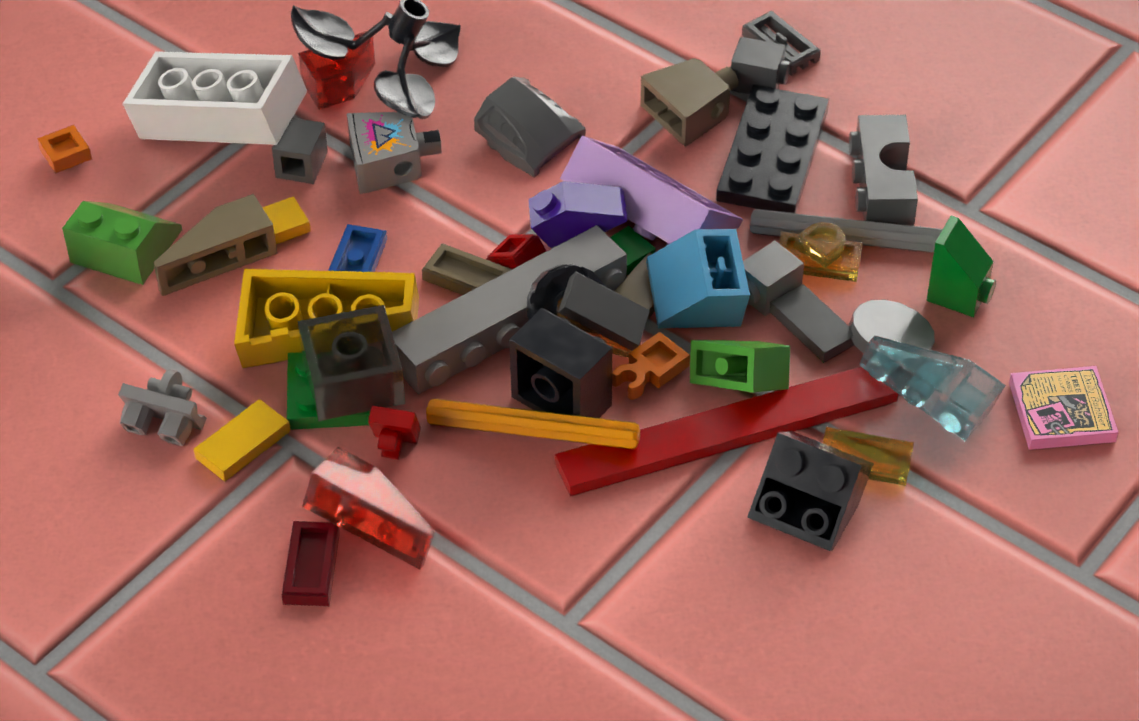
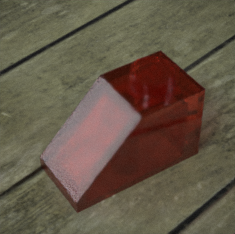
[298,31,375,110]

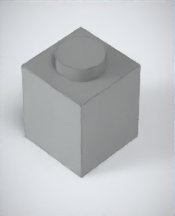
[743,241,804,316]

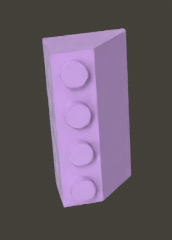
[560,136,743,246]

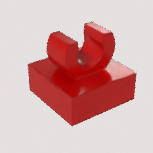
[368,405,421,460]

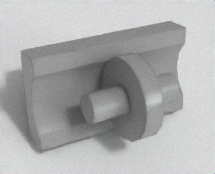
[118,369,207,446]

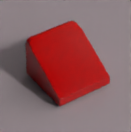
[486,234,547,269]

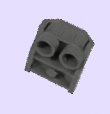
[474,77,586,177]

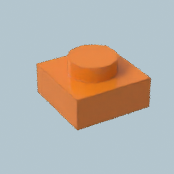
[37,125,92,173]

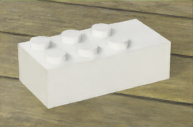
[122,52,307,145]

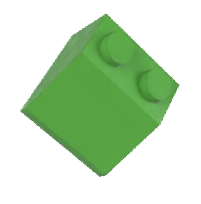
[62,201,182,285]

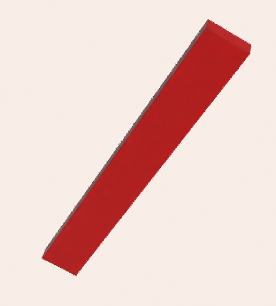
[555,362,899,496]

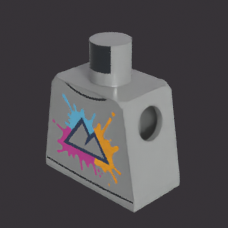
[347,112,442,194]

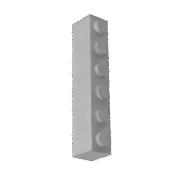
[387,225,627,395]

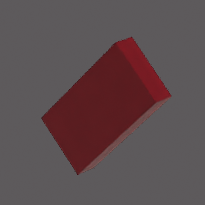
[281,521,340,606]

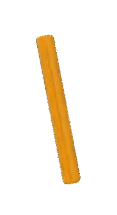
[426,399,640,449]

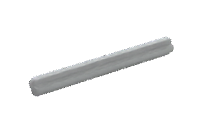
[750,209,943,253]

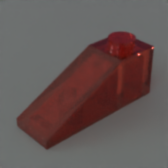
[302,447,436,570]

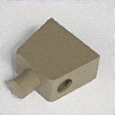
[640,58,738,146]

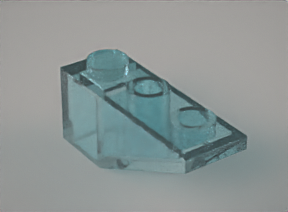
[859,336,1006,441]

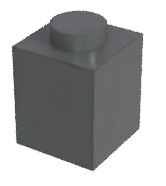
[731,37,790,94]
[272,118,328,184]

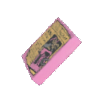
[1009,366,1118,450]

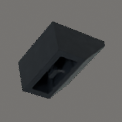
[747,431,874,551]

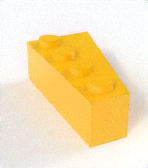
[234,269,419,369]

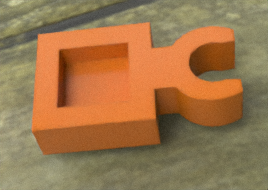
[612,332,690,400]

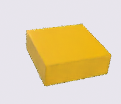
[262,196,311,244]

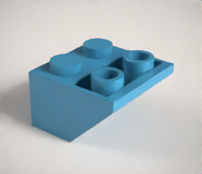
[646,229,750,329]

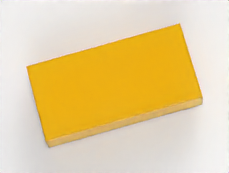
[194,399,291,481]

